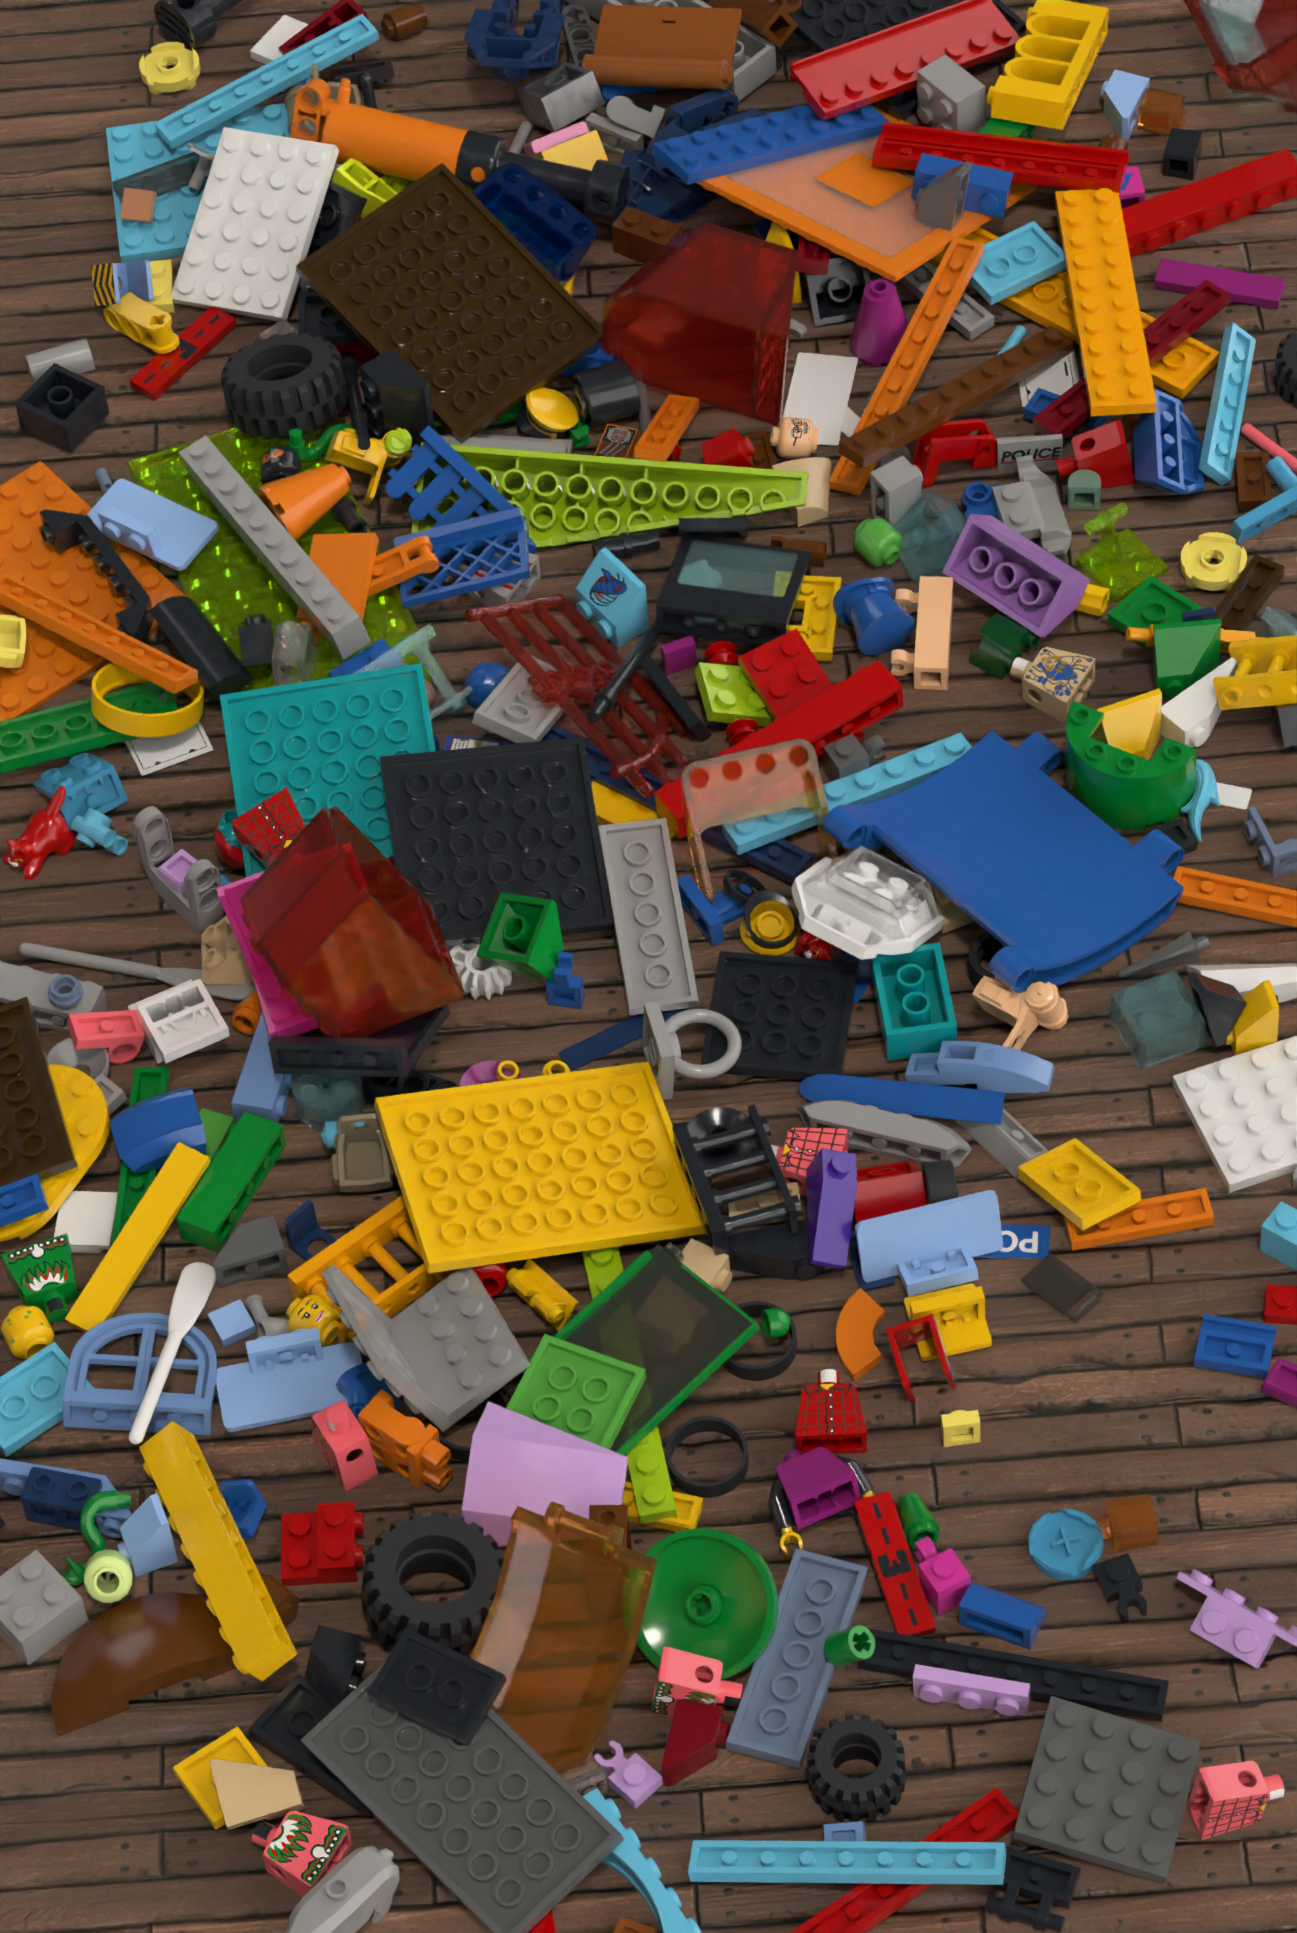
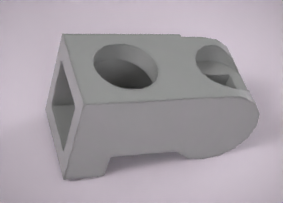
[606,96,668,138]

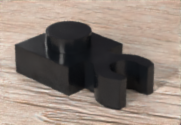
[1093,1553,1147,1623]

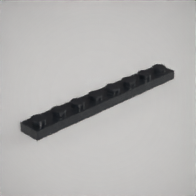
[858,1628,1169,1722]

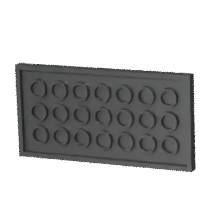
[301,1659,624,1933]

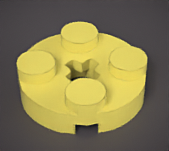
[139,42,200,94]
[1180,532,1247,592]

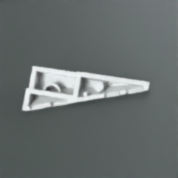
[1187,963,1297,1003]

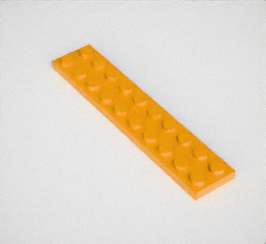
[1055,188,1156,416]
[927,227,1220,399]

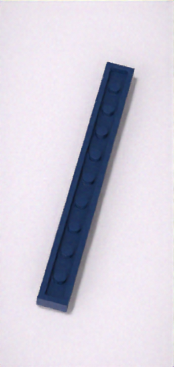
[541,725,814,885]

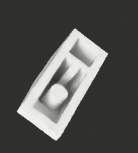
[1161,657,1237,748]

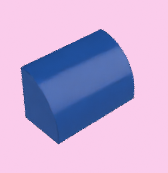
[959,1582,1047,1650]

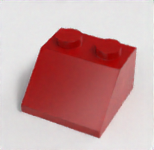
[853,1159,927,1224]

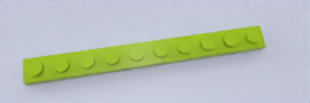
[582,1246,677,1524]

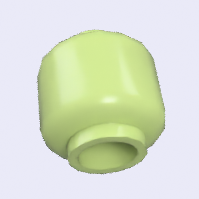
[84,1550,133,1603]

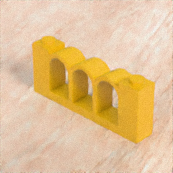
[987,0,1109,130]

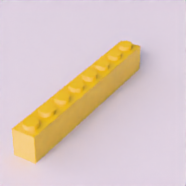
[139,1421,297,1682]

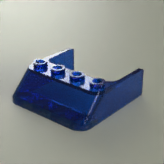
[471,163,596,286]

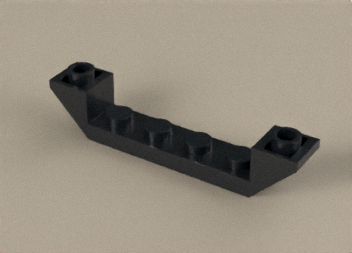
[39,509,154,643]

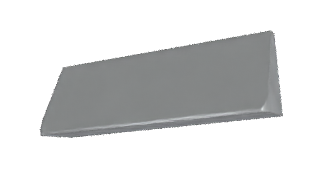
[955,1108,1048,1180]

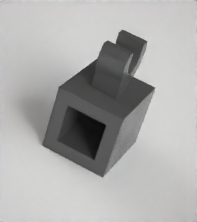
[823,733,886,782]

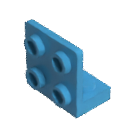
[33,753,129,831]

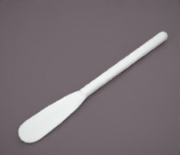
[129,1262,216,1445]

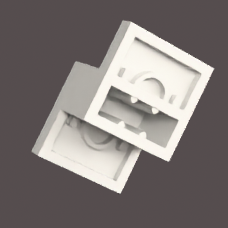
[128,979,230,1064]

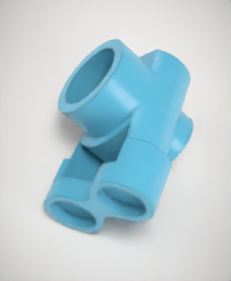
[71,807,128,855]

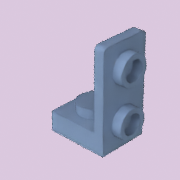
[1243,806,1297,878]

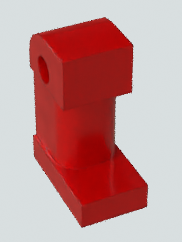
[911,418,997,486]

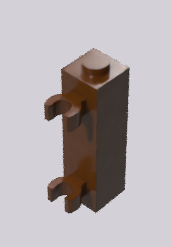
[706,0,802,49]

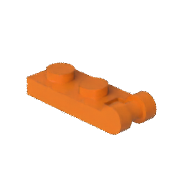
[368,536,440,597]

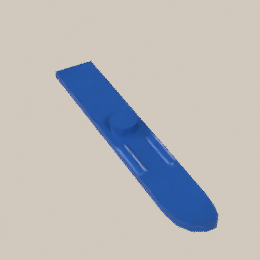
[798,1074,1005,1125]

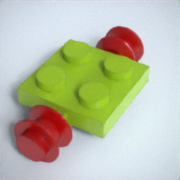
[694,640,773,747]

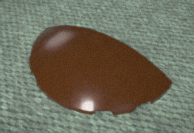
[51,1592,237,1737]

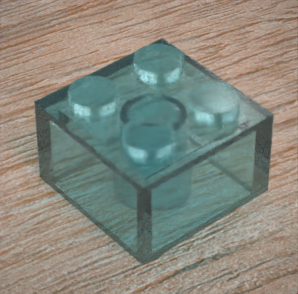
[1110,969,1206,1070]

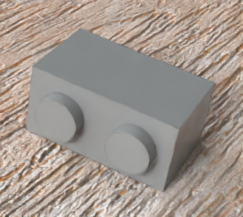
[870,456,924,532]

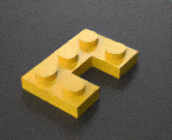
[773,574,842,661]

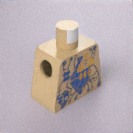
[1010,647,1096,724]

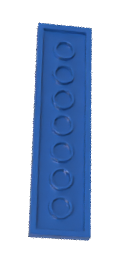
[652,104,890,185]

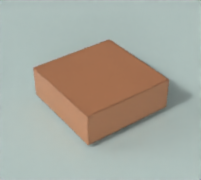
[120,188,157,224]

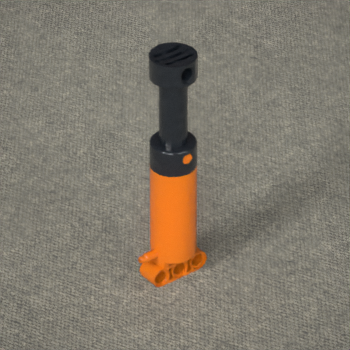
[290,78,630,227]

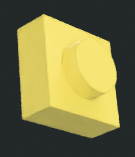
[941,1410,981,1447]

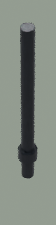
[587,619,662,723]

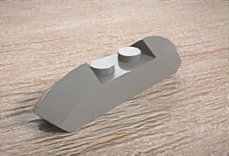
[797,1100,972,1168]

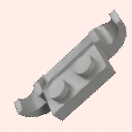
[992,455,1072,556]

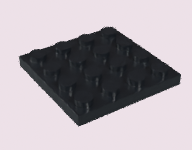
[701,951,858,1080]

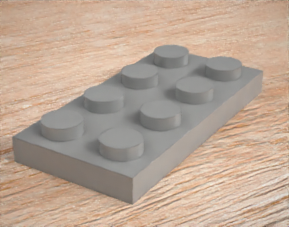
[472,653,585,744]

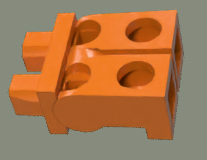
[358,1389,453,1491]

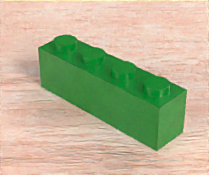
[175,1111,286,1253]

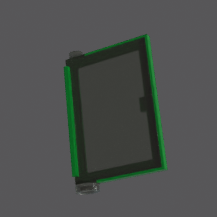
[501,1243,760,1456]

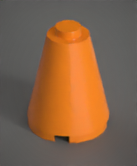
[257,463,352,541]

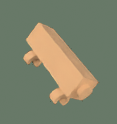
[891,576,953,690]

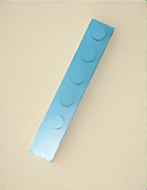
[1198,322,1256,486]

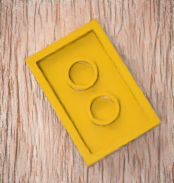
[1017,1138,1141,1231]

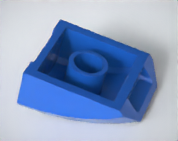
[109,1086,206,1173]

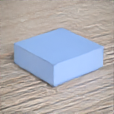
[207,1299,257,1347]

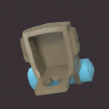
[321,1113,397,1193]

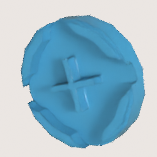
[1028,1509,1104,1580]

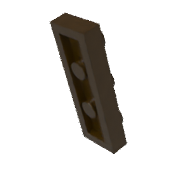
[1215,554,1285,631]

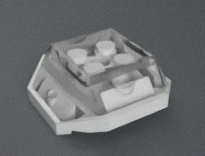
[791,846,945,960]

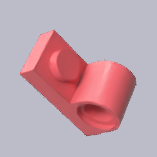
[67,1010,145,1064]

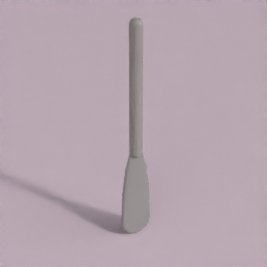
[18,942,256,1001]

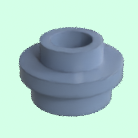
[48,974,83,1008]

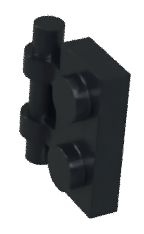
[985,1846,1081,1932]

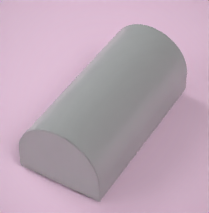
[25,338,95,384]

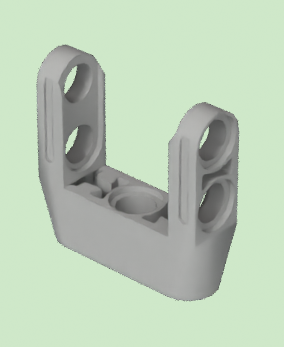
[133,806,224,934]

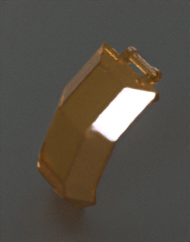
[470,1501,657,1774]

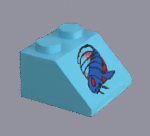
[576,547,649,648]

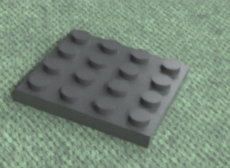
[1012,1696,1201,1884]

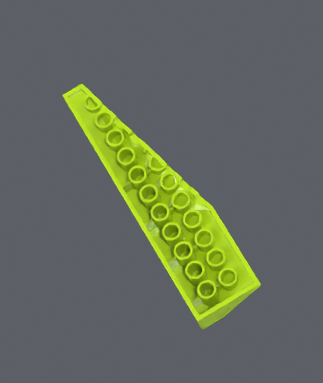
[411,442,809,549]

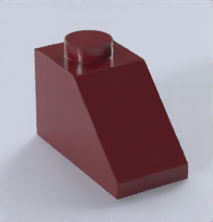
[661,1699,730,1787]

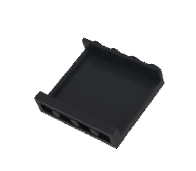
[268,982,450,1077]

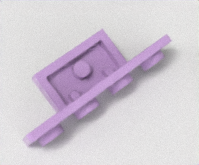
[1176,1569,1297,1668]

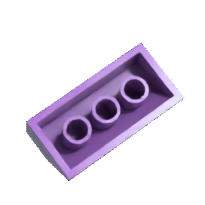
[942,514,1090,637]

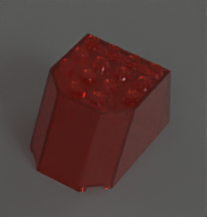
[602,223,798,426]
[240,806,465,1038]

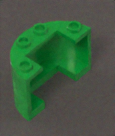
[1065,701,1197,831]

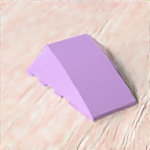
[462,1401,629,1547]

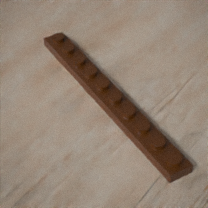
[838,326,1075,468]

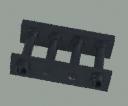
[672,1104,803,1256]

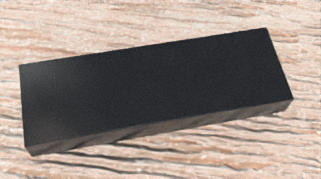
[640,655,712,742]

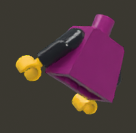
[768,1447,874,1559]

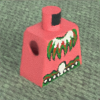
[650,1646,742,1717]
[252,1810,352,1897]

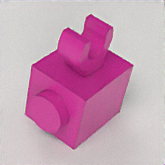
[915,1536,971,1616]

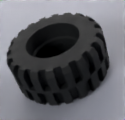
[221,332,348,440]
[361,1512,508,1656]

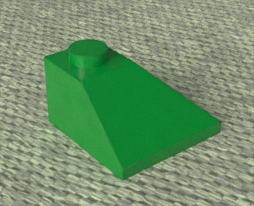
[1152,619,1222,698]
[476,892,564,981]

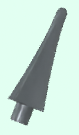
[1118,931,1210,978]

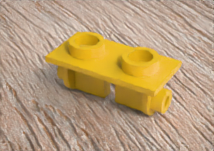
[506,1259,579,1331]

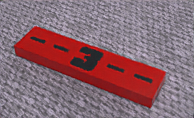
[129,307,237,401]
[853,1491,936,1637]

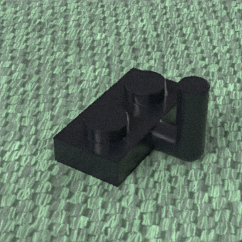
[330,58,395,109]

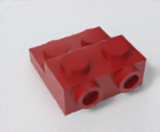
[281,1502,364,1586]

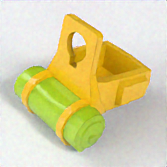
[325,428,412,505]

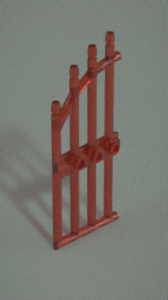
[465,593,689,798]

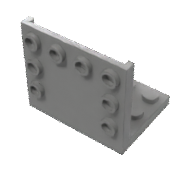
[322,1264,531,1432]

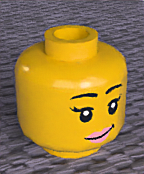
[286,1294,340,1347]

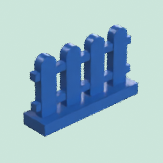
[386,425,526,557]

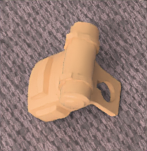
[972,976,1069,1050]

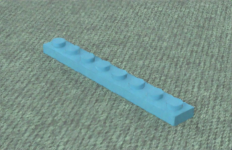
[155,14,379,149]
[722,732,972,855]
[688,1840,1006,1885]

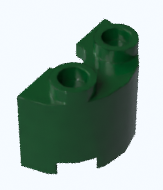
[969,613,1041,680]

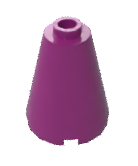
[850,279,909,367]

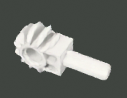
[418,943,512,1000]

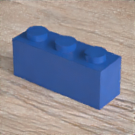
[911,153,1014,218]

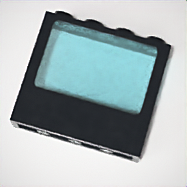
[656,534,812,646]

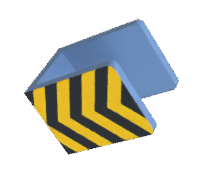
[91,260,154,306]

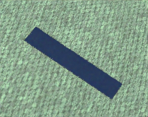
[559,1008,689,1071]

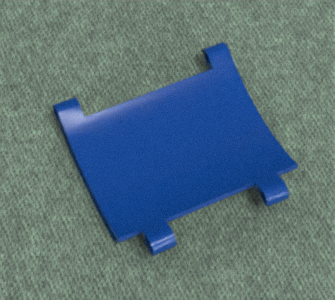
[822,730,1185,993]

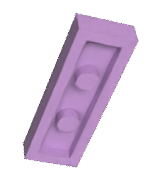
[913,1664,1030,1716]

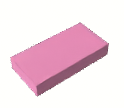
[523,121,589,156]

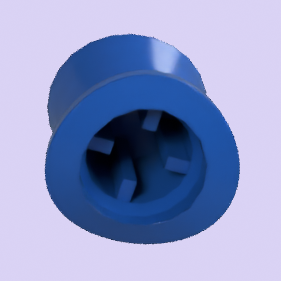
[833,577,915,655]

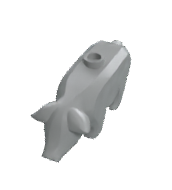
[271,1846,400,1933]

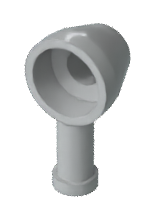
[245,1294,292,1338]

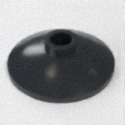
[687,1107,756,1165]

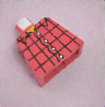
[763,1128,848,1197]
[311,1401,378,1492]
[1186,1761,1285,1840]

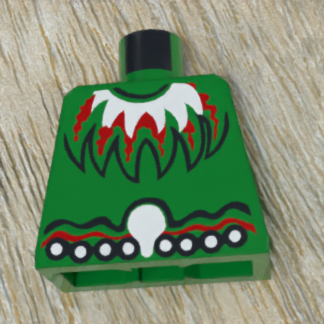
[1,1233,79,1322]

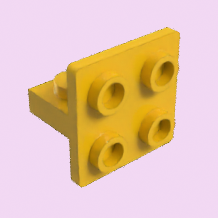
[904,1283,992,1361]

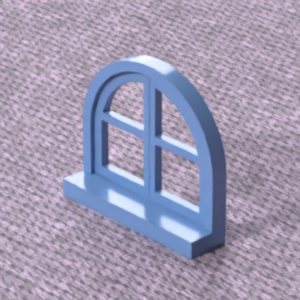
[62,1313,217,1436]

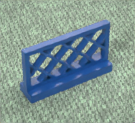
[394,507,531,609]

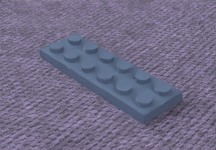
[726,1549,869,1769]

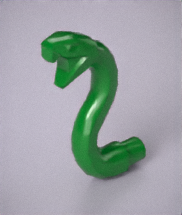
[288,423,354,462]
[59,1490,131,1586]

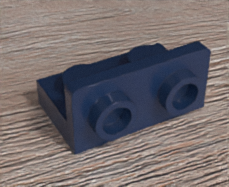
[20,1467,103,1531]

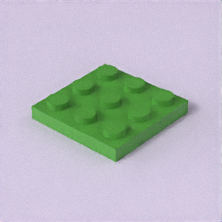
[506,1334,647,1450]

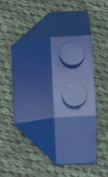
[1133,389,1204,494]

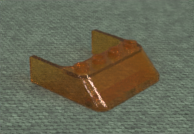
[681,739,839,901]

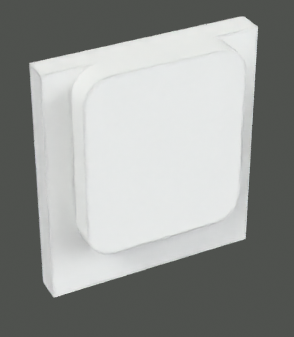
[54,1191,118,1253]

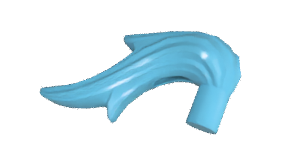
[1180,759,1220,842]

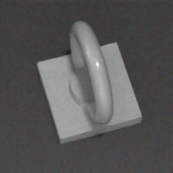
[642,1001,742,1100]

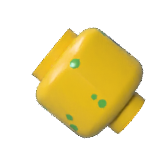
[1,1306,54,1360]

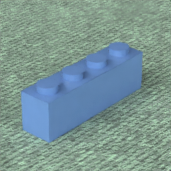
[231,1011,298,1123]

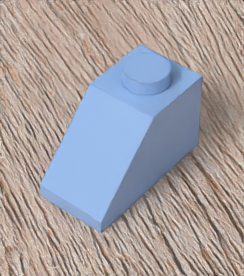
[1100,70,1150,141]
[117,1493,178,1577]

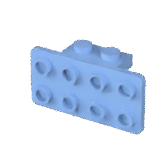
[87,479,218,571]
[855,1190,1003,1297]
[216,1327,362,1432]

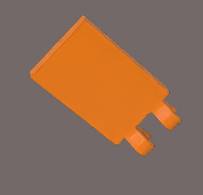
[296,533,379,644]

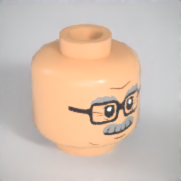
[770,417,818,459]

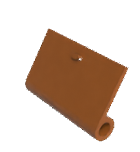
[582,4,742,90]

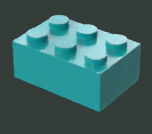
[871,942,957,1061]

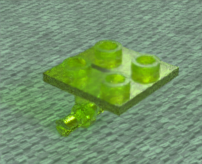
[1076,502,1169,602]

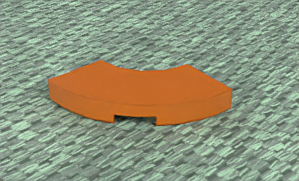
[836,1288,885,1382]

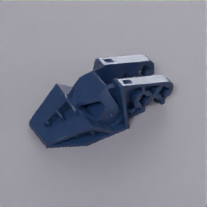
[464,0,565,82]
[620,89,767,223]

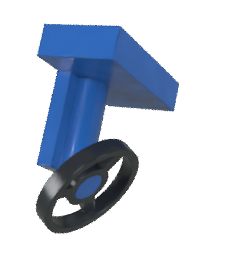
[677,870,766,947]

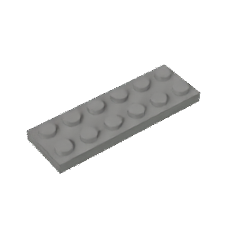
[598,818,699,1015]

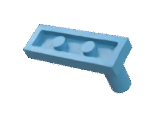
[1229,456,1297,545]

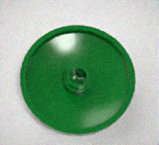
[627,1528,778,1680]

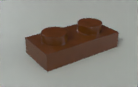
[1235,452,1272,510]

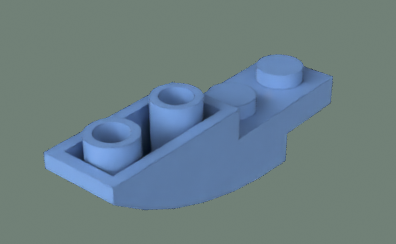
[905,1041,1054,1093]

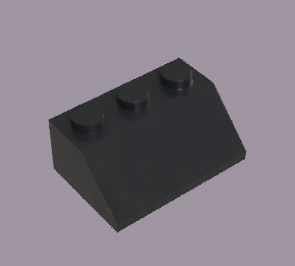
[360,349,435,452]

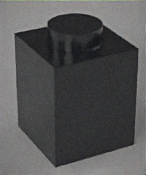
[1163,128,1202,180]

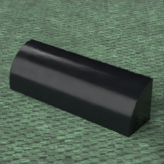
[149,596,254,702]

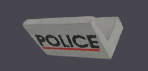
[996,434,1063,471]

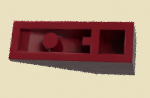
[278,0,368,55]

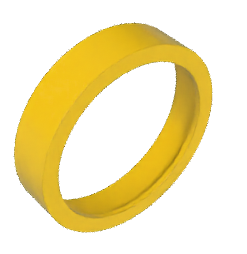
[91,662,204,737]

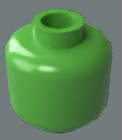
[853,518,902,567]

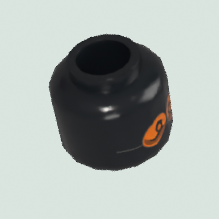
[259,446,302,484]

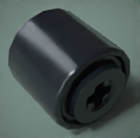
[571,358,641,428]

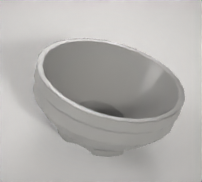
[47,1037,110,1080]

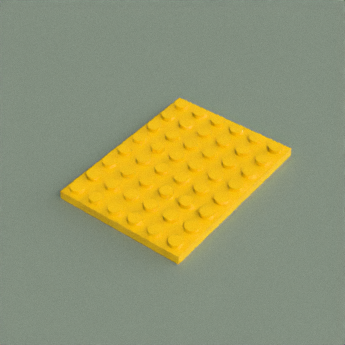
[374,1062,707,1273]

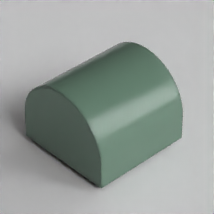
[1068,469,1101,510]

